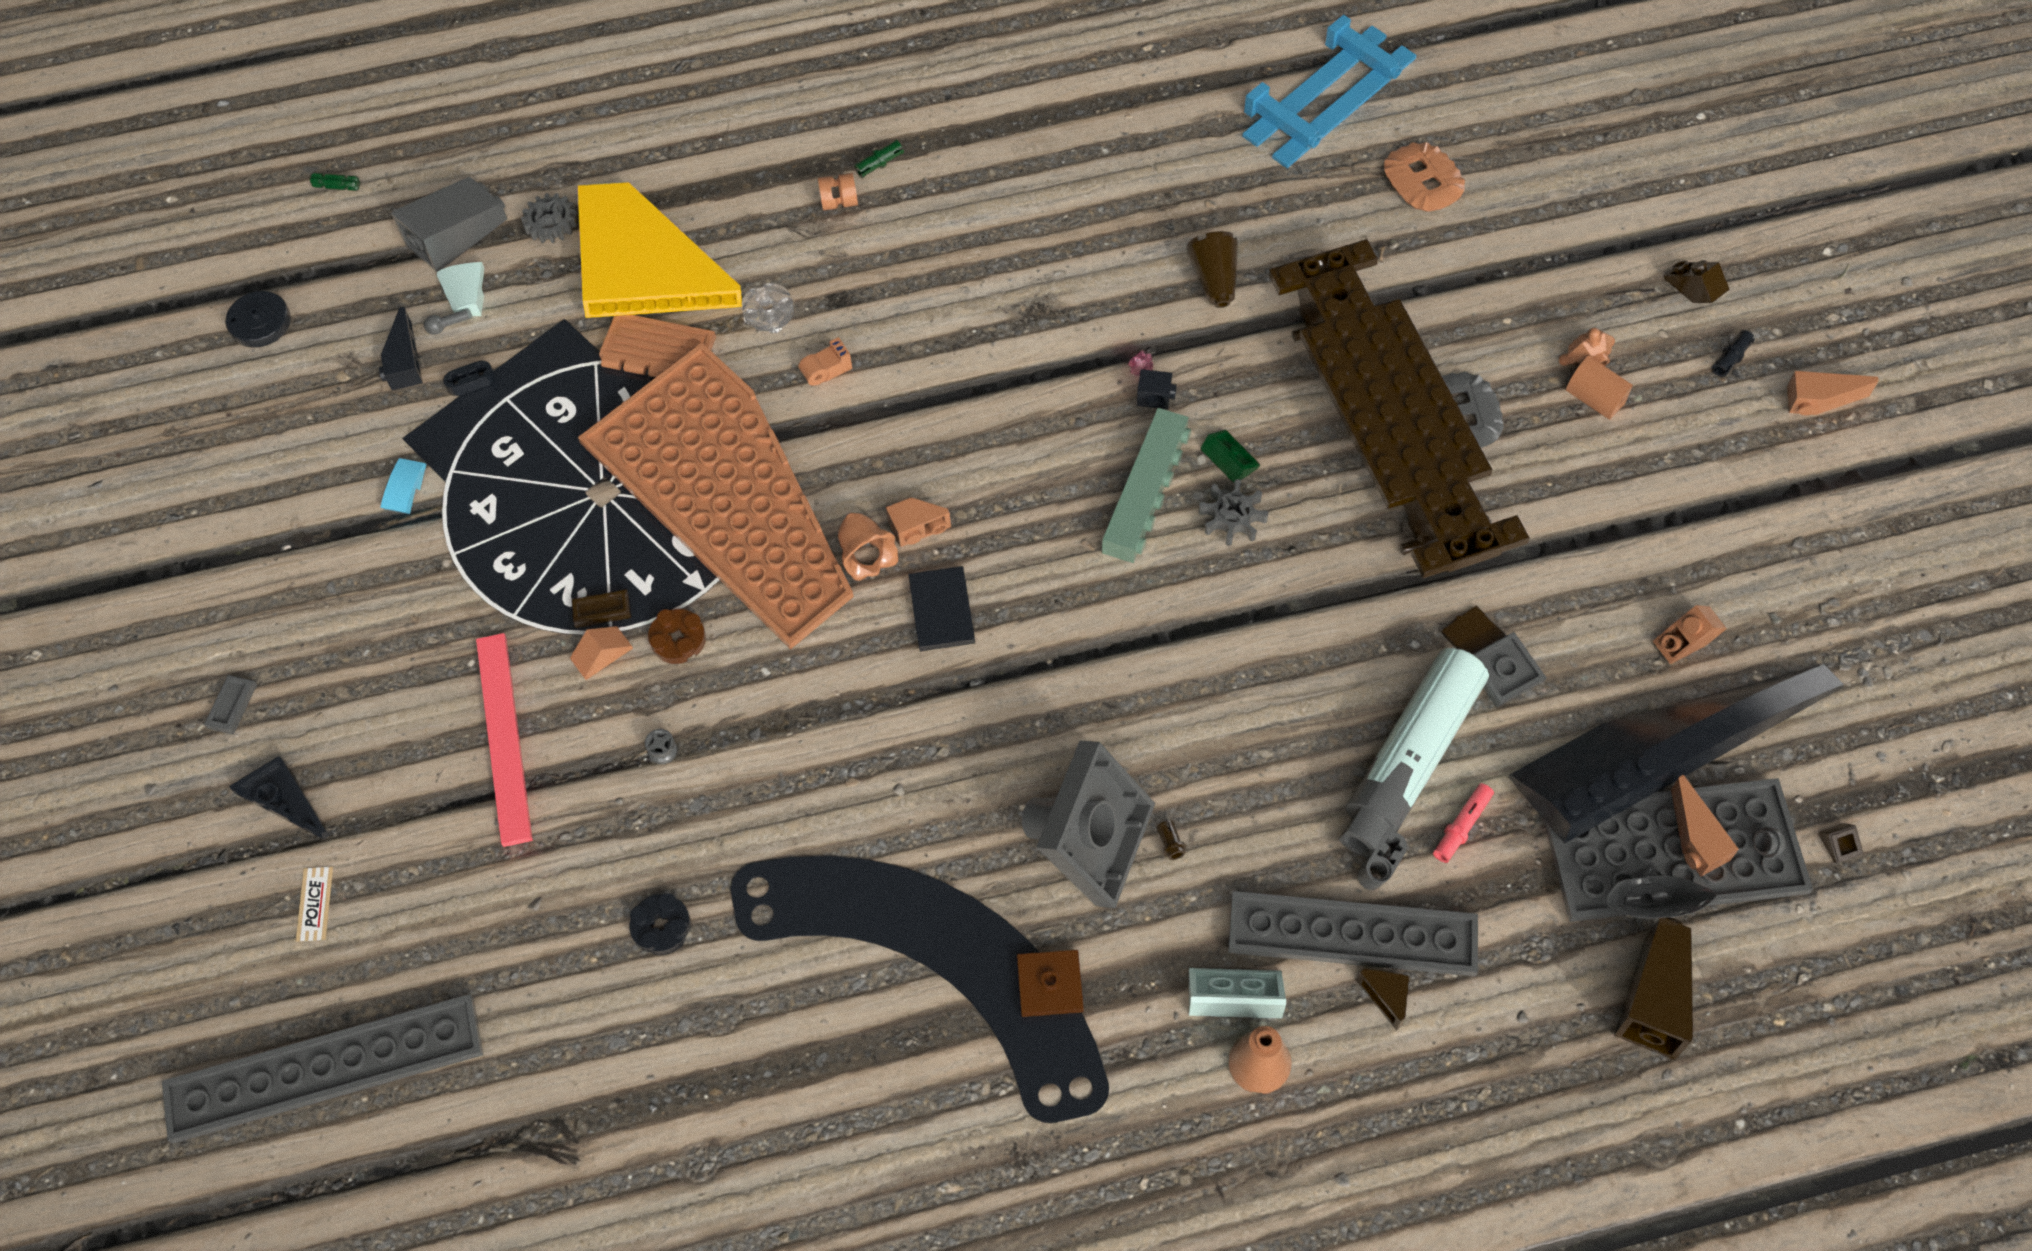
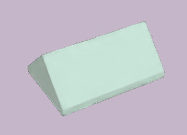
[1189,968,1286,1018]

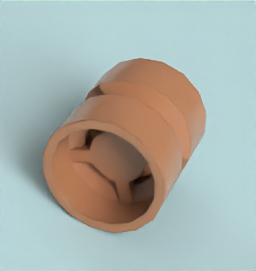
[818,173,858,211]

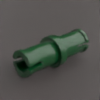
[854,139,904,178]

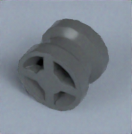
[645,729,677,765]

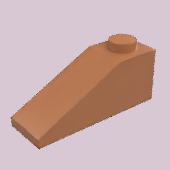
[1787,371,1878,415]
[1671,775,1739,877]

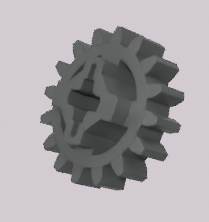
[521,193,578,243]

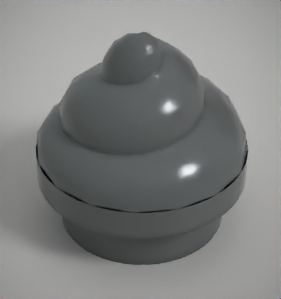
[1753,827,1786,858]

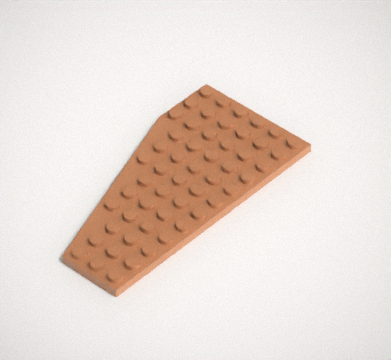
[578,343,854,650]

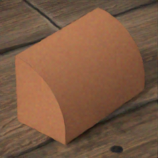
[1566,356,1633,420]

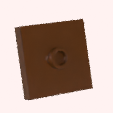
[1017,950,1084,1017]

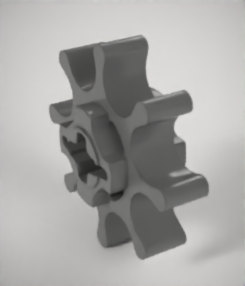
[1199,480,1269,546]

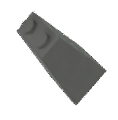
[391,176,507,272]

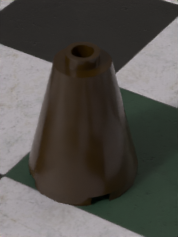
[1186,231,1238,308]

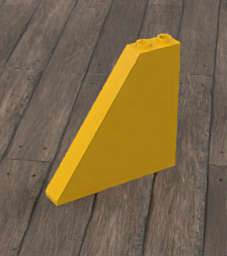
[578,182,742,318]

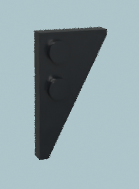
[229,755,330,839]

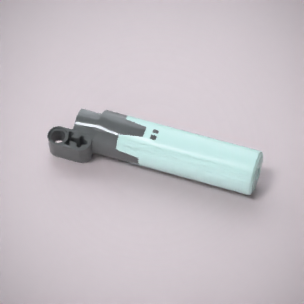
[1339,648,1489,890]

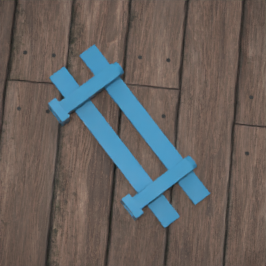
[1242,15,1417,168]

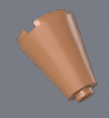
[1229,1026,1292,1094]

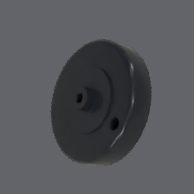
[225,291,291,348]

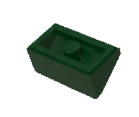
[1201,430,1260,483]

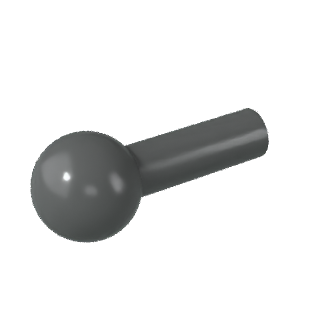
[424,309,472,335]

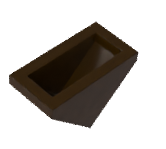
[1357,969,1409,1031]

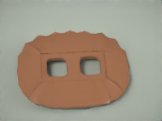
[1384,142,1465,212]

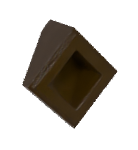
[1819,823,1864,863]

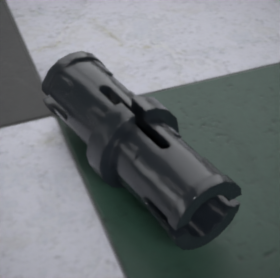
[1711,330,1755,377]

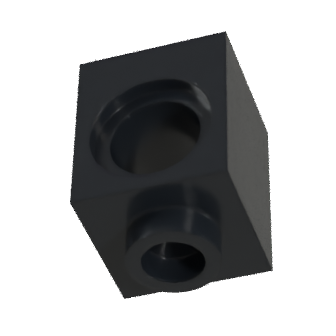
[1137,369,1177,410]

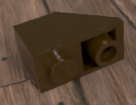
[1664,260,1730,303]

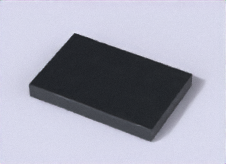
[908,566,976,652]

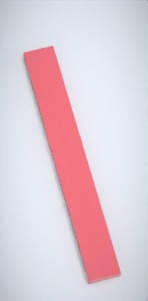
[476,633,533,847]

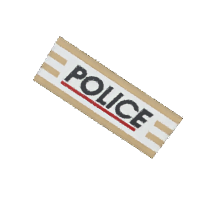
[296,867,333,942]

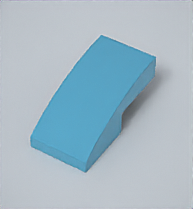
[380,458,426,514]

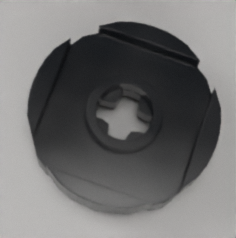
[629,893,691,956]

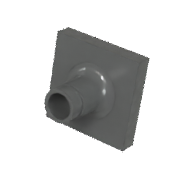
[1022,740,1155,909]

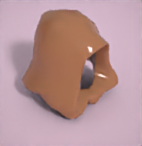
[838,513,898,581]

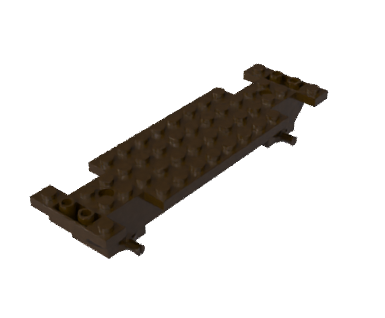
[1269,239,1530,578]

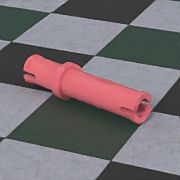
[1433,783,1494,863]

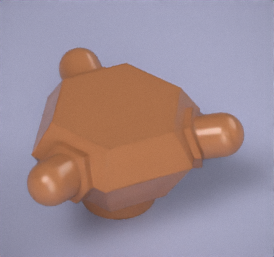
[1559,327,1615,366]

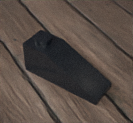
[378,307,423,391]

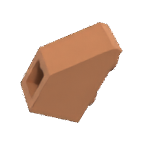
[886,497,951,547]
[1653,605,1727,664]

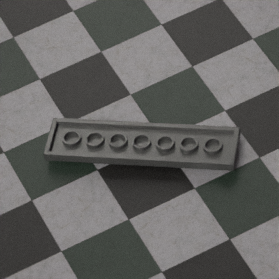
[1228,891,1478,976]

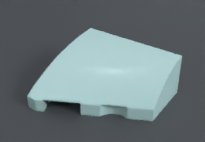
[437,262,485,316]

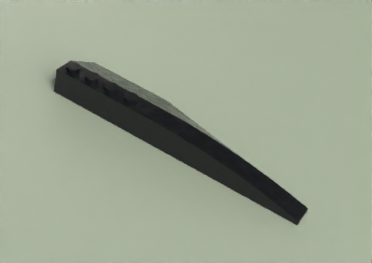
[1508,664,1844,844]

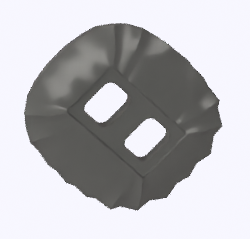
[1442,371,1504,448]

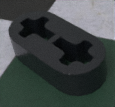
[443,360,495,396]

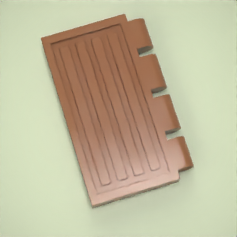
[599,315,716,378]

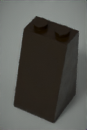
[1614,917,1693,1060]

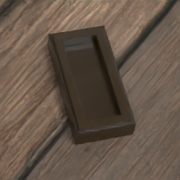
[571,589,631,628]

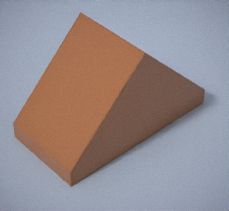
[570,626,633,680]

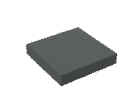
[1473,632,1547,708]

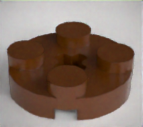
[648,609,706,664]

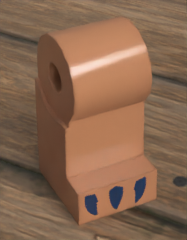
[798,337,852,386]

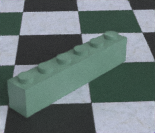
[1102,408,1191,563]

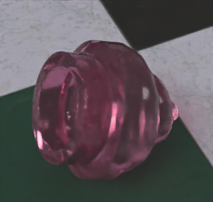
[1127,350,1154,376]

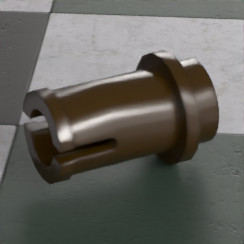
[1156,820,1186,860]

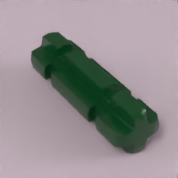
[310,173,361,191]

